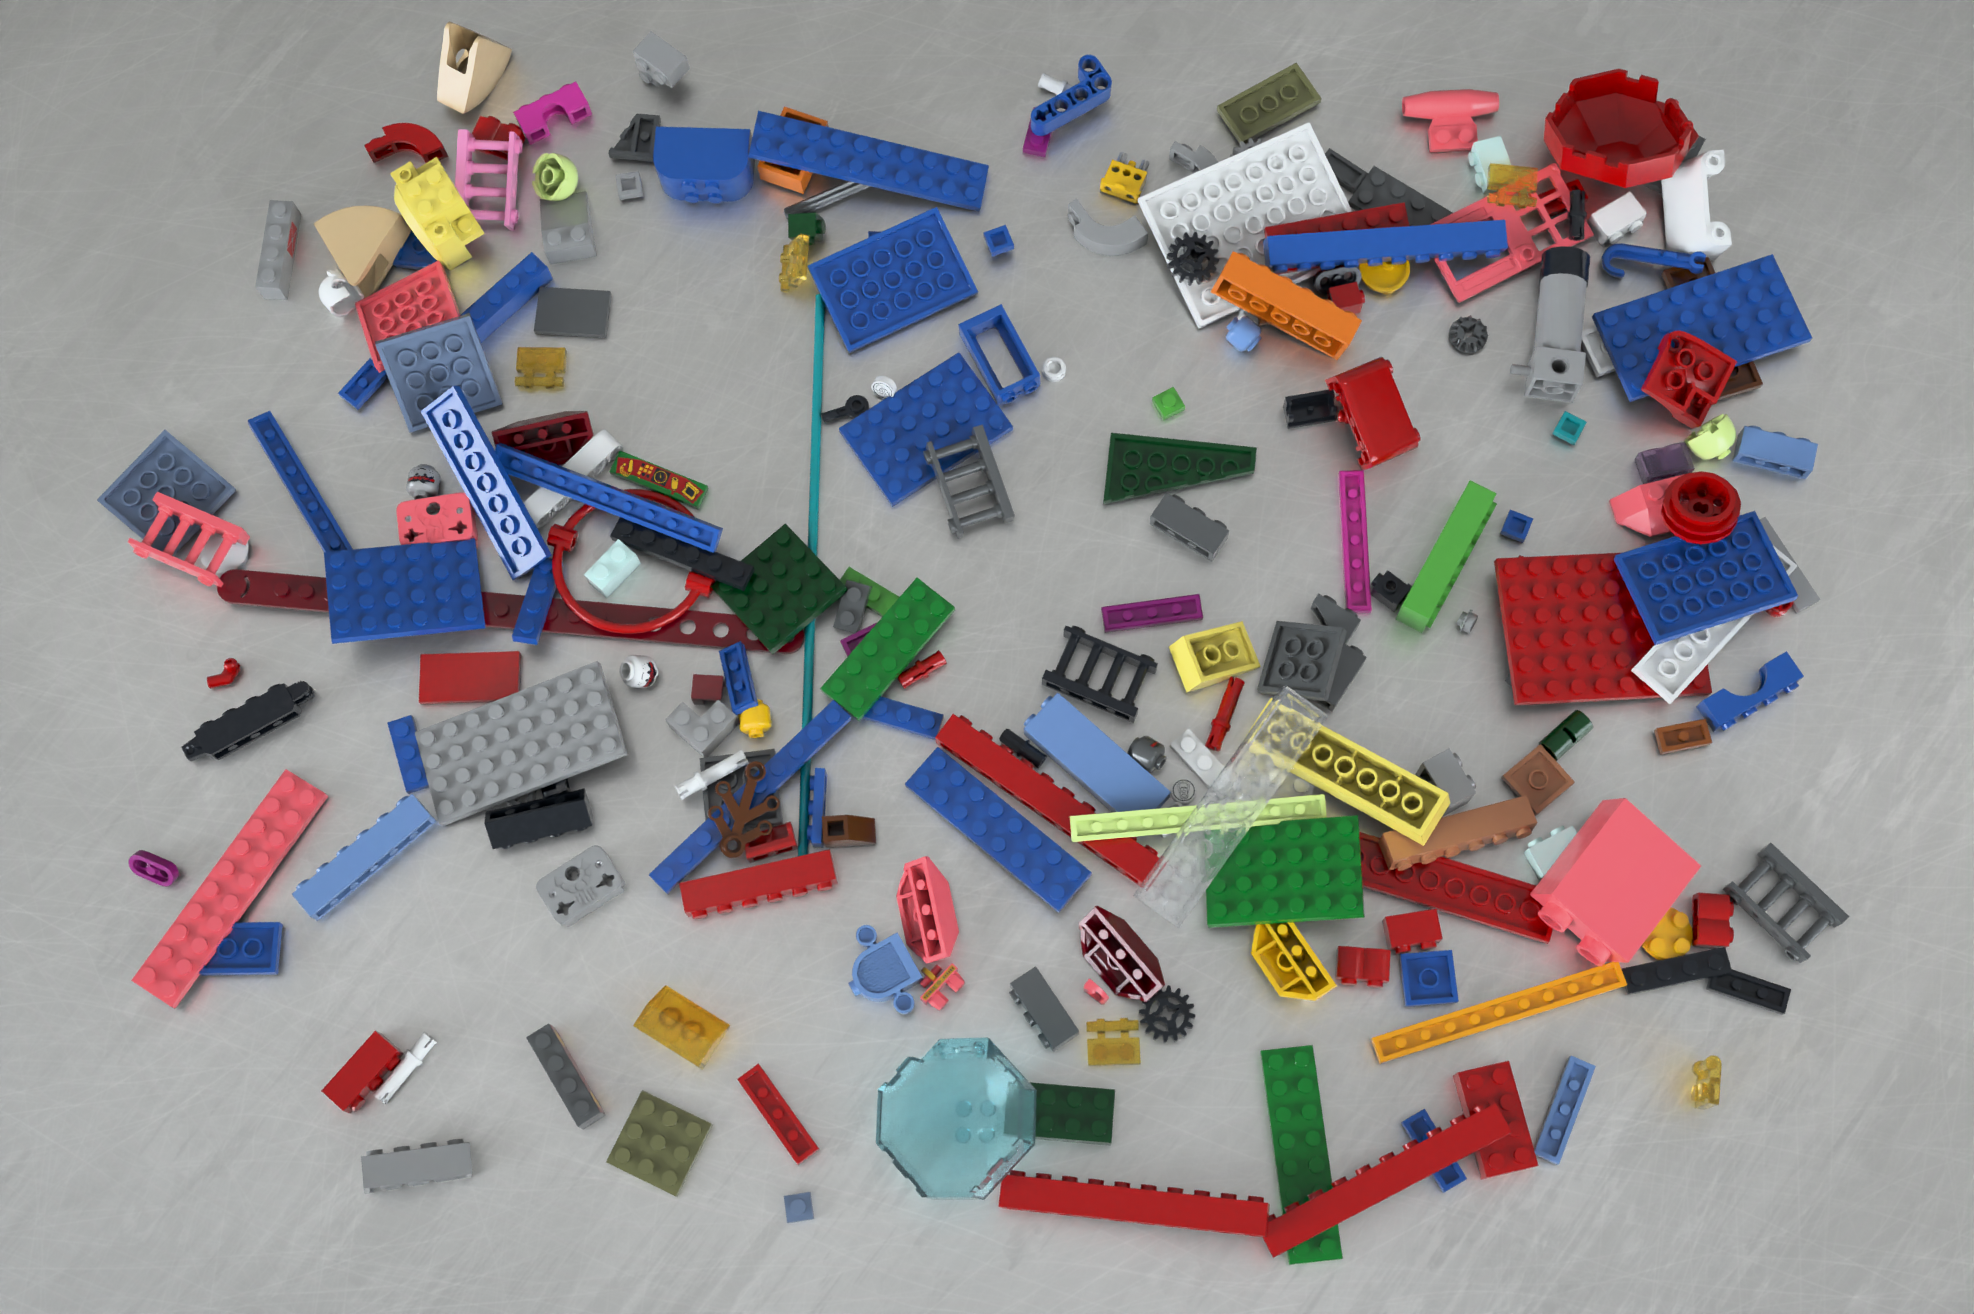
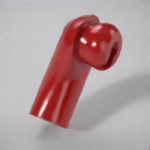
[207,658,240,689]

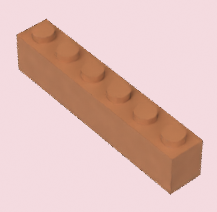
[1378,795,1538,871]

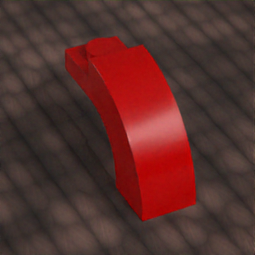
[364,123,449,163]

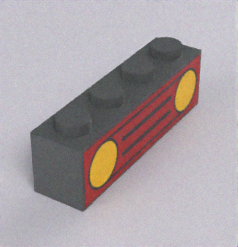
[526,1023,606,1130]

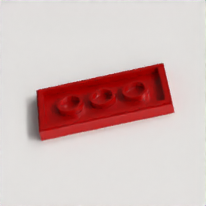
[419,651,521,704]

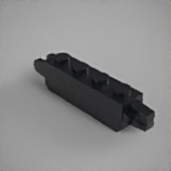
[182,681,315,761]

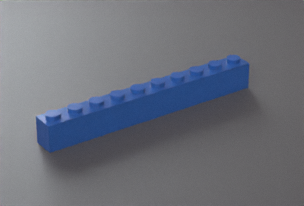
[1263,220,1508,273]

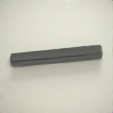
[784,181,871,219]

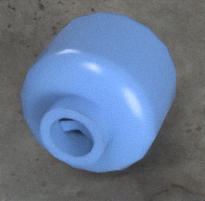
[1226,316,1262,352]

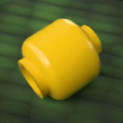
[738,699,772,738]

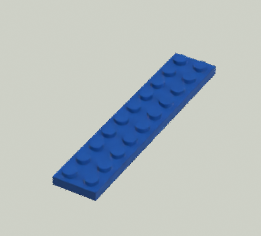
[748,111,989,212]

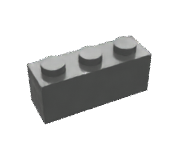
[1150,492,1229,562]
[1009,966,1079,1052]

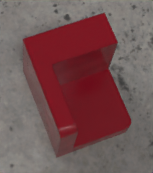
[691,674,726,705]

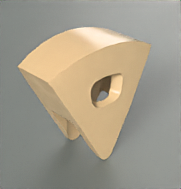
[437,21,512,114]
[314,206,411,299]

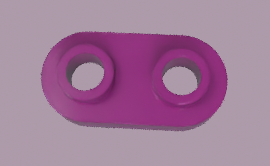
[128,850,179,886]

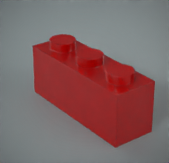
[321,1031,404,1114]

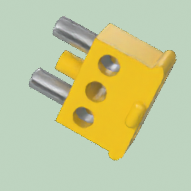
[1100,152,1149,204]

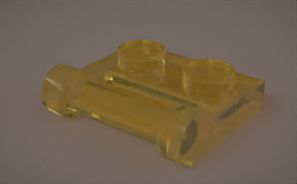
[1691,1055,1722,1110]

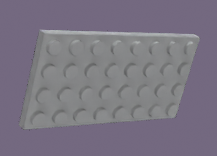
[415,661,628,826]

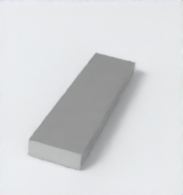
[1760,517,1820,613]

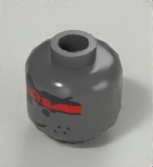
[1127,736,1167,773]

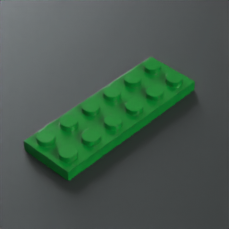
[820,578,955,721]

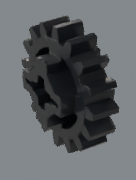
[1166,232,1219,286]
[1139,985,1195,1043]

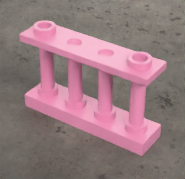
[455,129,523,230]

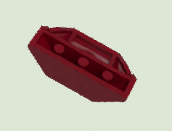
[491,411,593,465]
[1079,906,1165,1002]

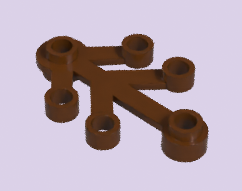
[707,761,780,858]

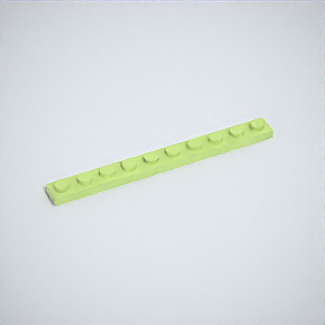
[1069,794,1327,842]

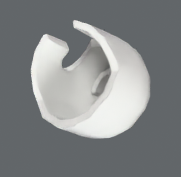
[319,269,364,317]

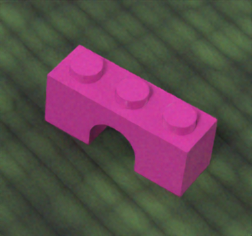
[513,82,592,145]

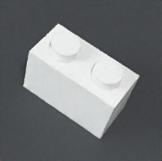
[1587,191,1647,247]

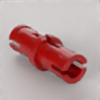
[897,650,947,689]

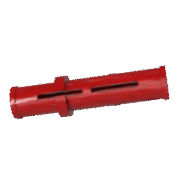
[1205,677,1245,751]

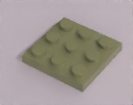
[606,1090,713,1197]

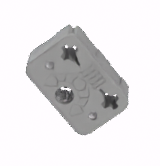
[536,845,626,927]

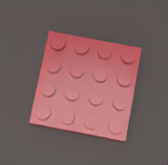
[355,260,460,373]

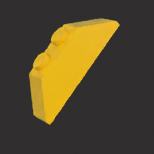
[1251,922,1337,1001]

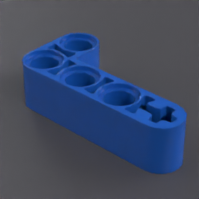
[1031,55,1112,136]

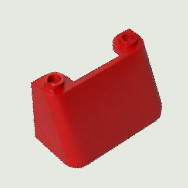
[1325,357,1421,470]

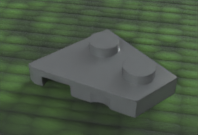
[608,114,661,162]

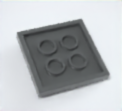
[1257,621,1347,702]
[700,749,783,829]

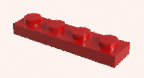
[737,1064,819,1165]

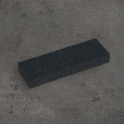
[1706,969,1791,1015]

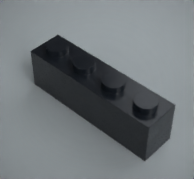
[484,788,593,849]

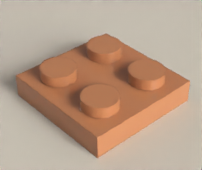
[1501,744,1575,816]

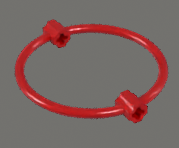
[547,489,716,634]

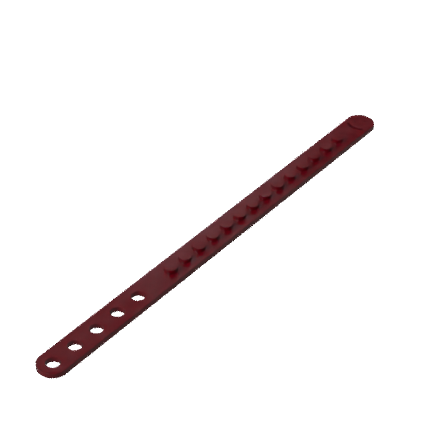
[217,569,804,654]

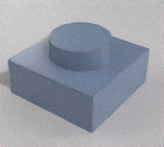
[784,1192,814,1223]

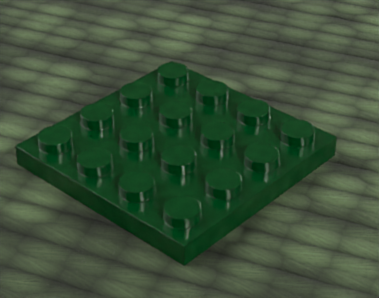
[711,523,848,655]

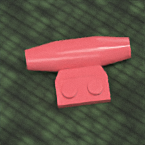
[1402,89,1499,153]

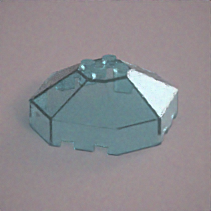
[876,1037,1037,1200]

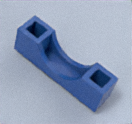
[1696,651,1804,732]

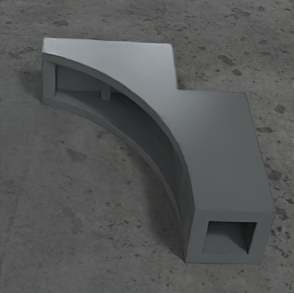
[1311,593,1367,712]

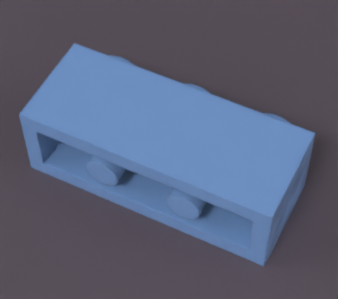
[1733,426,1818,479]

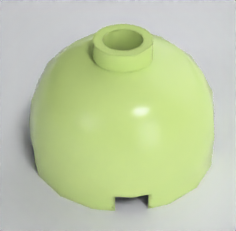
[532,153,578,201]
[1684,414,1736,460]

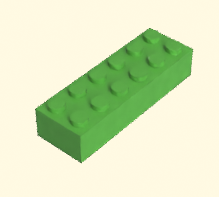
[1395,480,1497,633]

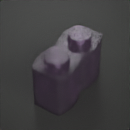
[1634,442,1695,484]

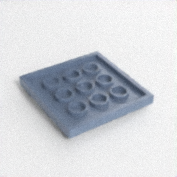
[375,313,502,433]
[97,430,236,556]

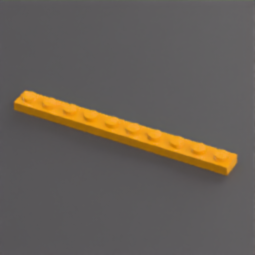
[1371,962,1627,1064]

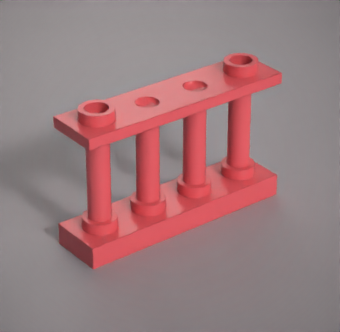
[128,492,250,587]

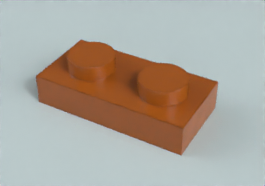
[1654,719,1712,755]

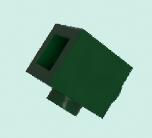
[788,212,826,246]

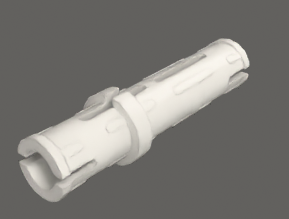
[674,750,749,800]
[373,1032,437,1104]

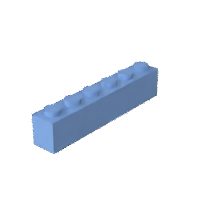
[292,794,436,921]

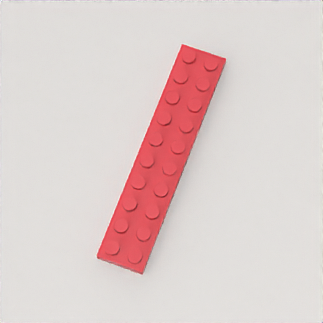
[131,769,328,1009]

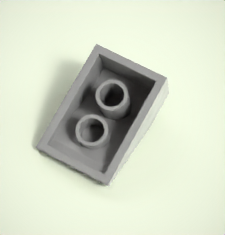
[540,191,597,265]

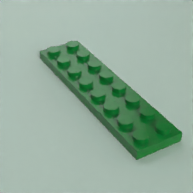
[1260,1045,1343,1265]

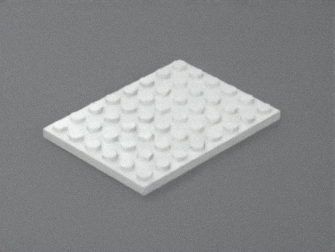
[1137,122,1352,329]

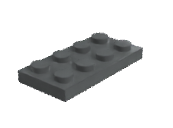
[1348,166,1453,226]

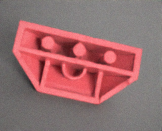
[1609,474,1689,537]
[896,856,959,963]

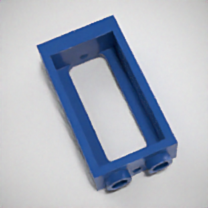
[958,304,1040,405]

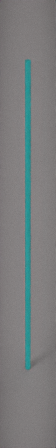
[798,294,825,856]

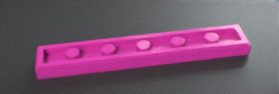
[1338,470,1372,613]

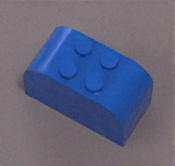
[653,127,755,204]

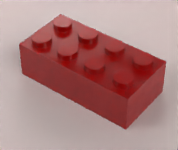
[1453,1061,1539,1180]

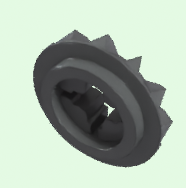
[1449,315,1488,353]

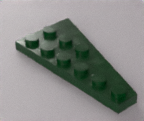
[1103,433,1257,504]

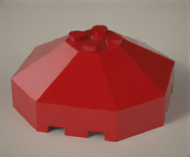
[1544,69,1699,188]

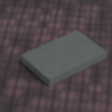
[534,287,611,338]

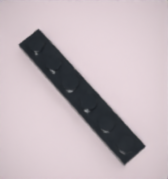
[610,517,755,591]

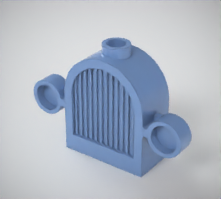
[848,925,923,1014]

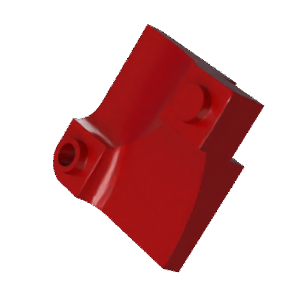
[1641,331,1737,429]

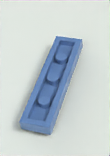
[1534,1056,1596,1165]

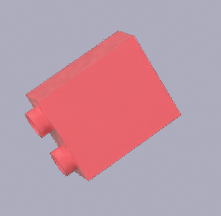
[1530,798,1701,966]

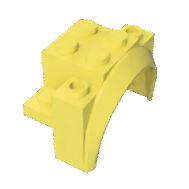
[390,157,485,271]

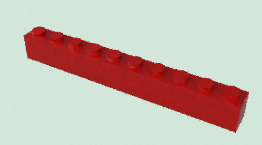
[935,714,1160,888]
[1263,1102,1512,1258]
[998,1170,1270,1238]

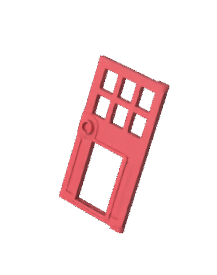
[1430,162,1594,303]

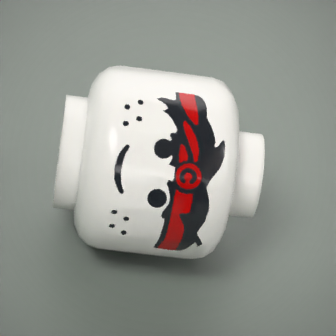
[619,655,658,688]

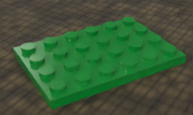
[1204,815,1365,928]

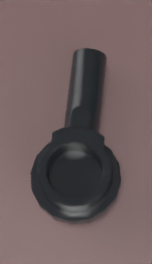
[821,395,869,422]

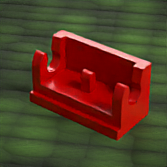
[745,822,798,863]

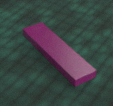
[1101,594,1203,633]

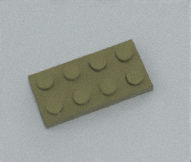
[1217,62,1322,144]

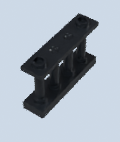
[1042,625,1158,723]

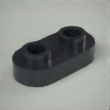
[1313,265,1362,295]

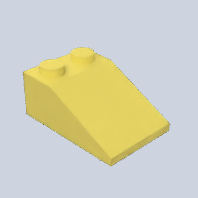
[1169,621,1261,692]

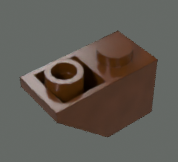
[822,815,876,848]

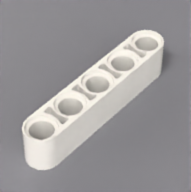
[524,430,623,528]

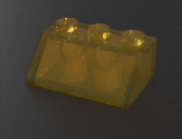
[633,985,730,1070]

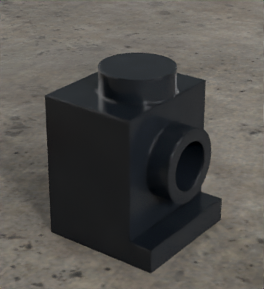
[1371,570,1412,612]

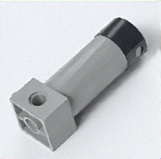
[1510,246,1590,403]

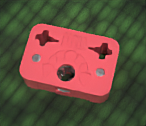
[396,492,478,545]

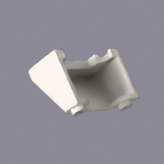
[1661,150,1732,260]

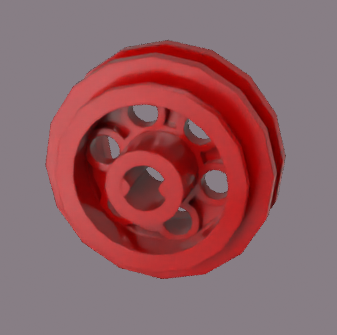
[1661,471,1741,544]

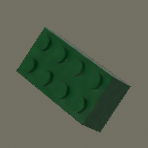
[1006,1081,1115,1146]

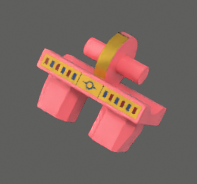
[919,963,965,1011]

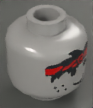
[406,464,440,500]

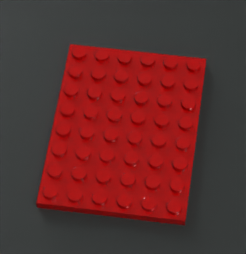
[1494,553,1712,705]

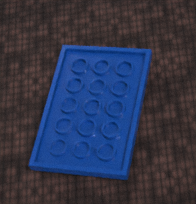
[807,207,978,353]
[839,352,1013,507]
[1614,511,1798,645]
[324,538,485,644]

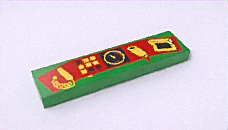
[609,451,708,509]

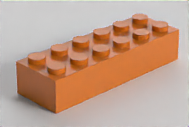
[1211,251,1362,360]

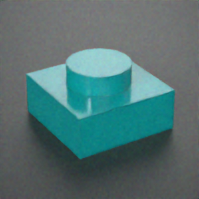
[1553,411,1587,445]

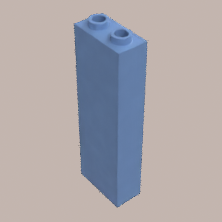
[1024,693,1171,812]

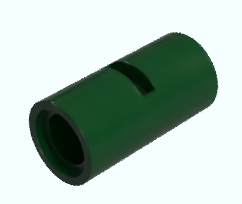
[1539,710,1593,761]

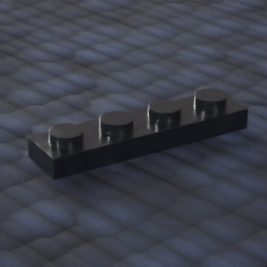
[1621,947,1732,995]

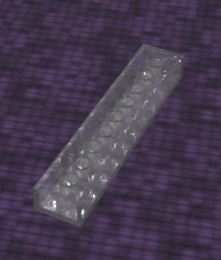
[1133,686,1329,928]

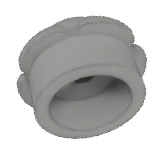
[1457,610,1478,633]

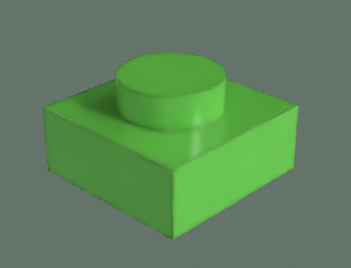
[1152,387,1185,420]

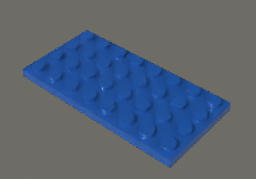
[1592,254,1812,402]

